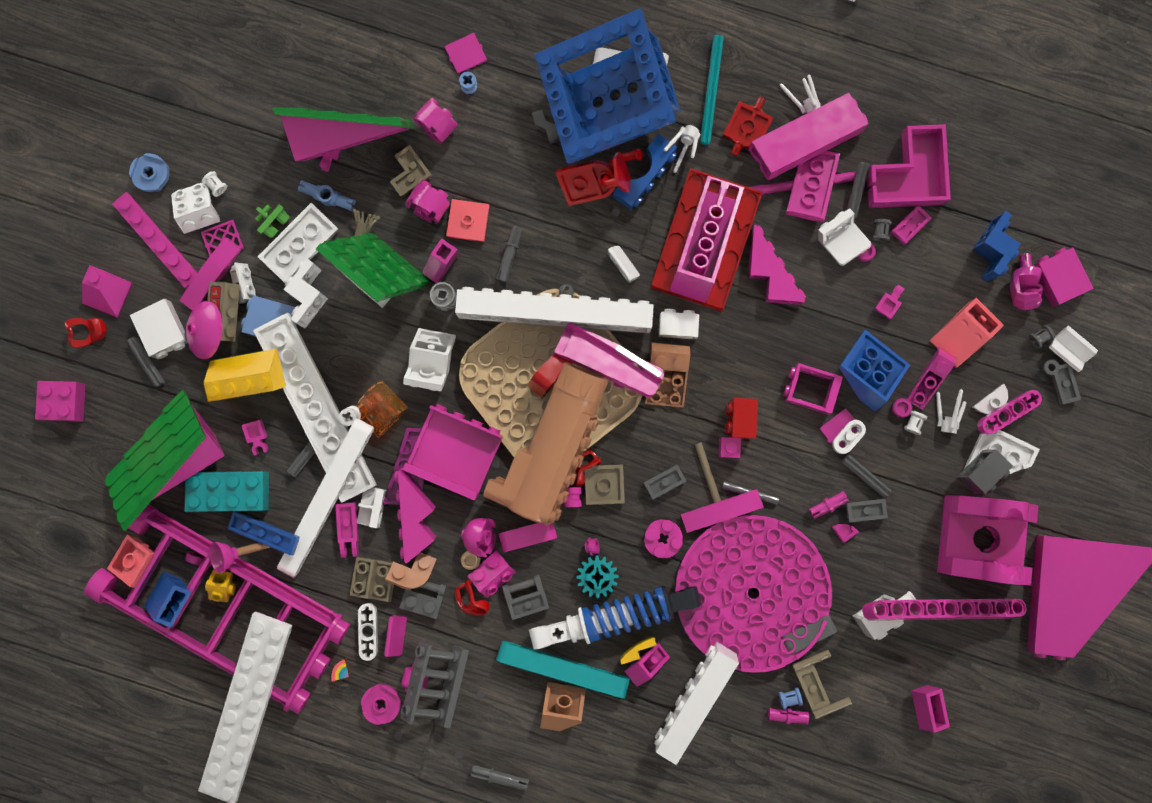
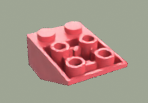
[929,298,1004,368]

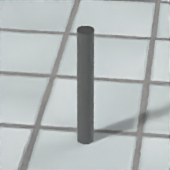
[721,481,779,505]

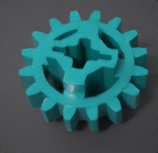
[576,555,619,598]

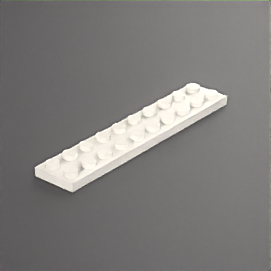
[253,313,377,503]
[198,611,292,803]

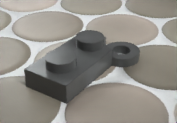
[1043,360,1081,405]

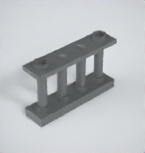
[400,640,469,728]

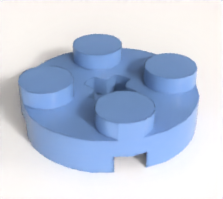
[129,153,169,192]

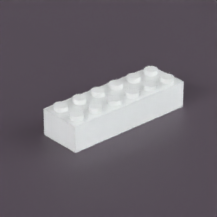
[654,642,739,765]

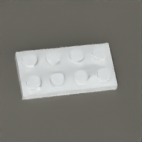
[258,203,339,283]

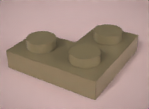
[390,145,432,198]

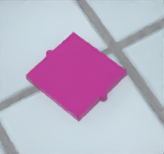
[445,33,487,74]
[819,408,857,448]

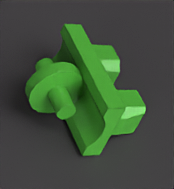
[255,204,290,238]

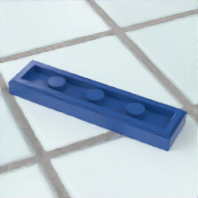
[227,511,300,555]

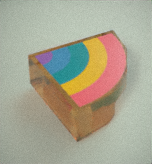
[331,658,351,683]

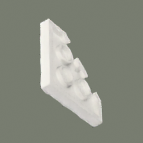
[964,424,1040,474]

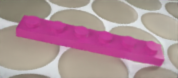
[112,192,198,289]

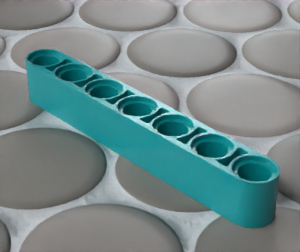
[496,641,630,698]

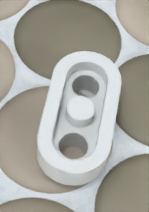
[832,420,866,454]

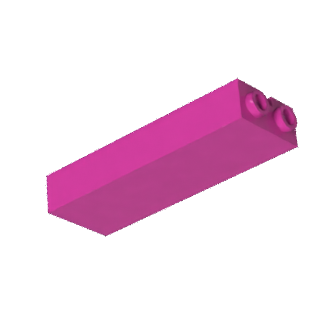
[748,93,869,181]

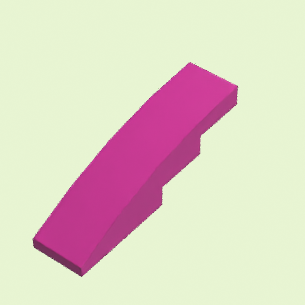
[180,237,241,310]
[681,489,764,533]

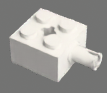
[853,591,916,640]

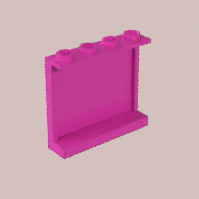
[403,404,503,500]

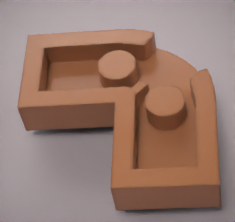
[385,552,437,590]

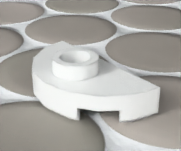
[972,384,1008,414]

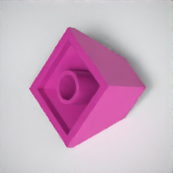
[82,265,133,318]

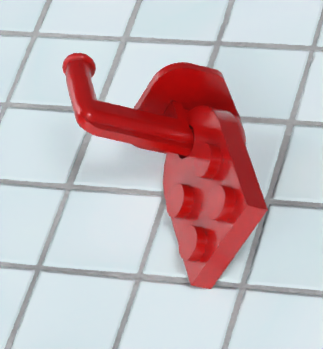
[555,149,642,206]

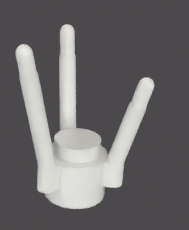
[779,75,821,114]
[664,125,700,173]
[936,389,966,434]

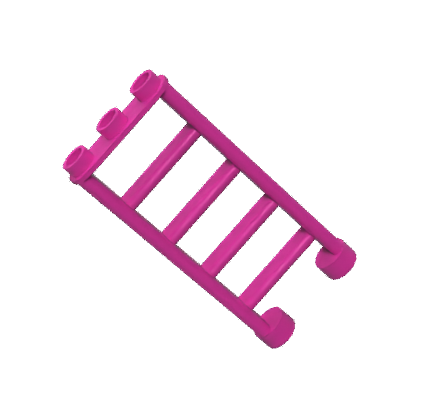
[84,504,350,714]

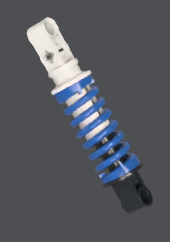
[529,585,702,649]

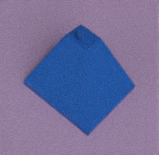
[839,330,910,412]

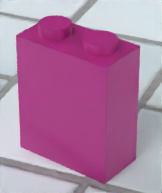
[1034,247,1094,307]

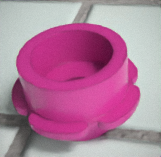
[585,537,600,556]

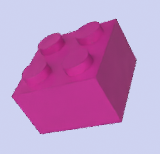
[35,381,86,422]

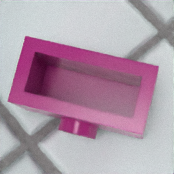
[911,685,950,733]

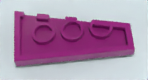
[383,428,424,505]

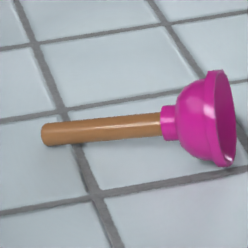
[209,542,271,573]

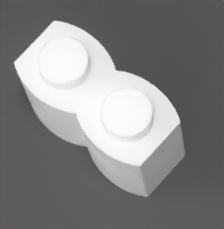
[659,309,699,339]

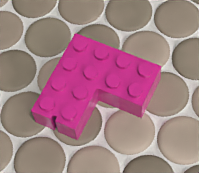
[867,124,951,208]

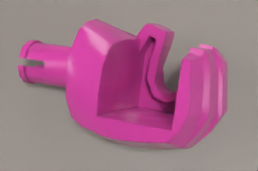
[1010,253,1043,310]

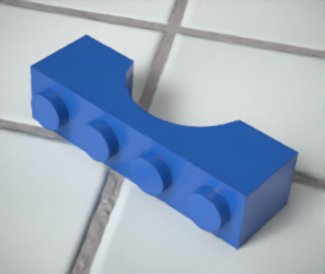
[613,134,677,211]

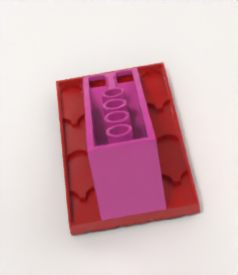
[651,168,763,311]

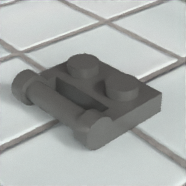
[502,575,550,620]
[399,581,447,619]

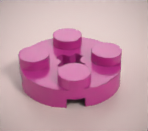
[644,519,683,558]
[361,684,401,725]

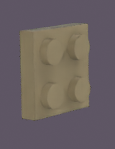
[585,465,625,505]

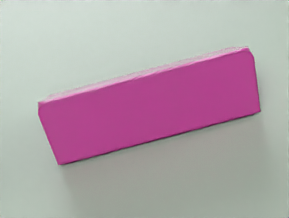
[384,615,407,657]

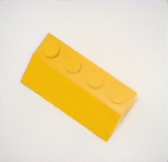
[204,349,286,402]

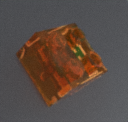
[356,380,408,438]

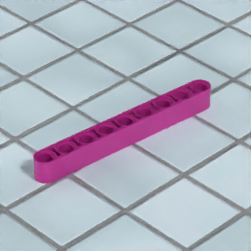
[862,599,1026,621]

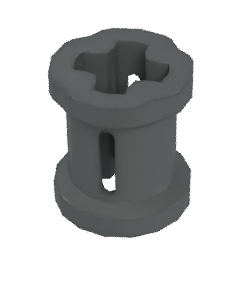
[872,219,892,242]
[1028,325,1056,349]

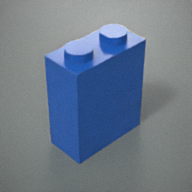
[144,571,191,628]

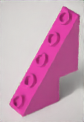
[748,225,806,305]
[395,468,436,563]

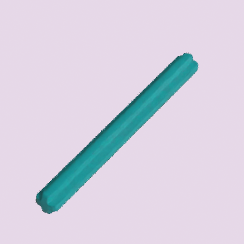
[700,35,724,145]

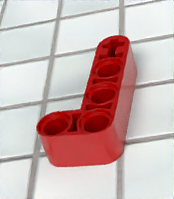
[527,354,573,399]

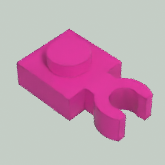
[242,419,268,455]

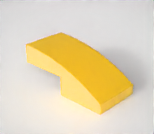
[620,636,656,664]

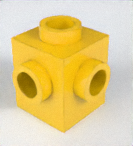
[205,570,236,603]

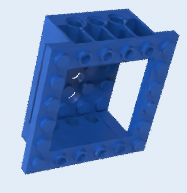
[534,8,681,164]

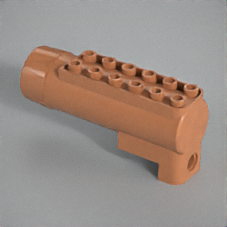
[483,362,609,526]

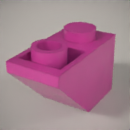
[422,238,459,284]

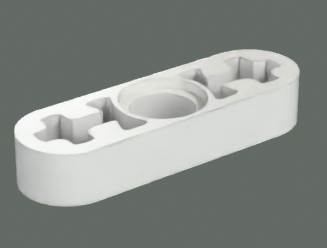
[358,603,378,661]

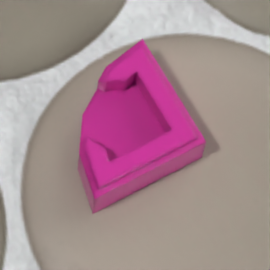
[831,524,859,543]

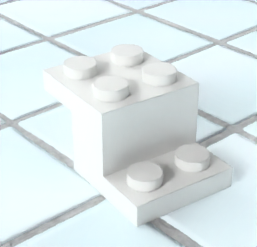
[284,259,328,328]
[403,328,456,391]

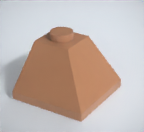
[540,682,586,731]

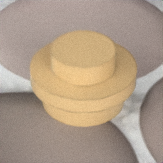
[461,551,480,570]

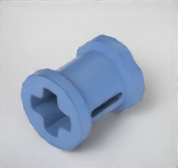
[459,72,477,94]
[779,688,803,710]

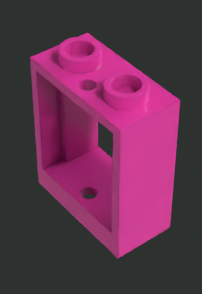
[783,363,843,415]

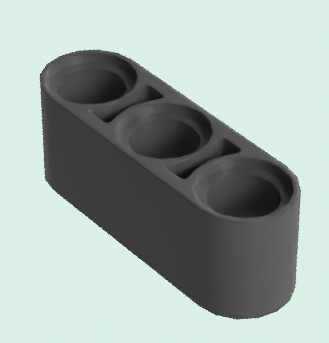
[781,615,837,655]

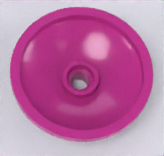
[186,301,222,359]

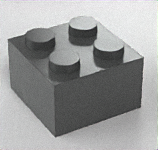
[956,449,1013,494]

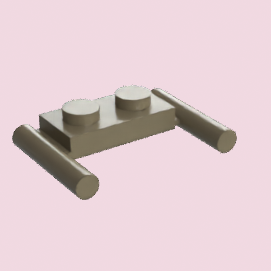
[792,650,852,719]

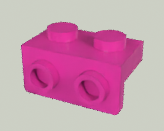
[468,550,516,598]

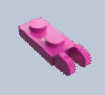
[335,503,359,558]

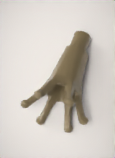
[352,209,380,236]

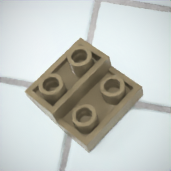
[350,557,394,602]

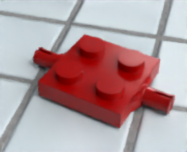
[723,97,773,157]

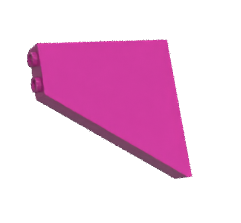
[1027,535,1152,660]

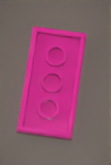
[786,151,840,223]

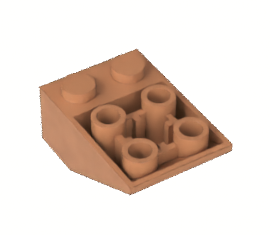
[645,343,691,408]

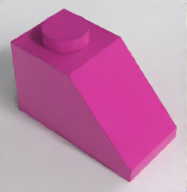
[625,642,670,687]

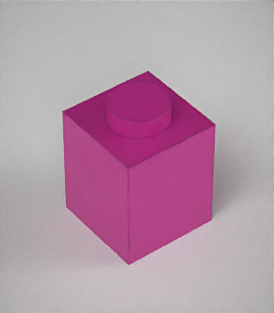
[718,437,741,458]

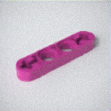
[977,390,1042,435]

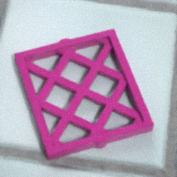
[201,220,244,256]

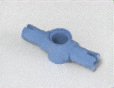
[298,180,356,211]

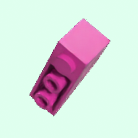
[907,348,956,410]

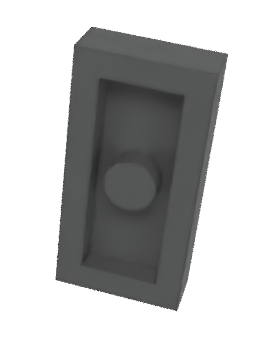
[644,464,686,500]
[845,499,888,523]

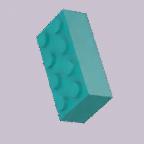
[185,471,269,512]

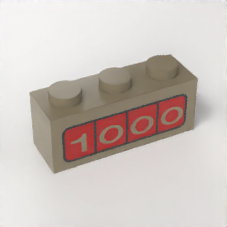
[208,281,240,342]

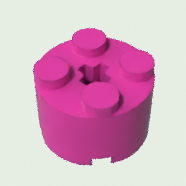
[413,98,458,144]
[405,180,450,224]

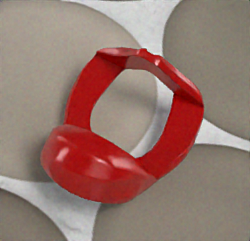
[65,318,107,348]
[573,449,601,487]
[455,580,490,615]

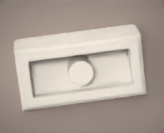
[607,246,640,283]

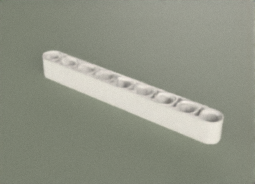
[277,418,374,578]

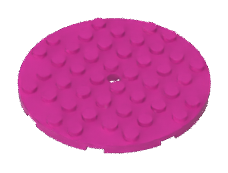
[675,515,832,673]

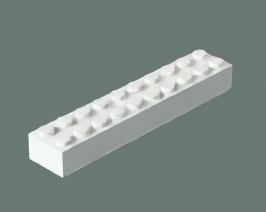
[455,287,654,333]

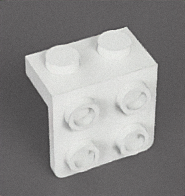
[171,183,220,234]
[818,209,871,266]

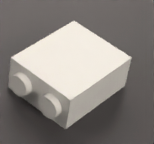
[130,299,188,359]

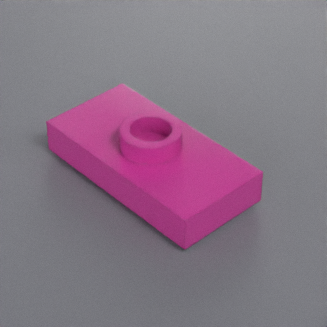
[890,205,932,245]

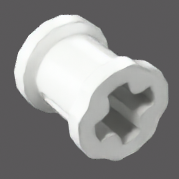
[202,171,228,197]
[339,405,361,426]
[904,411,928,435]

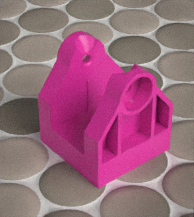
[937,496,1038,585]

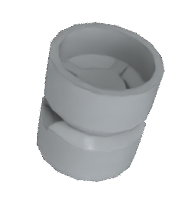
[430,282,457,311]

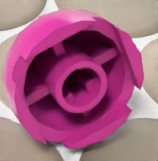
[461,518,496,557]

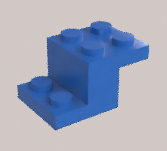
[972,211,1021,282]

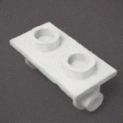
[230,263,256,304]

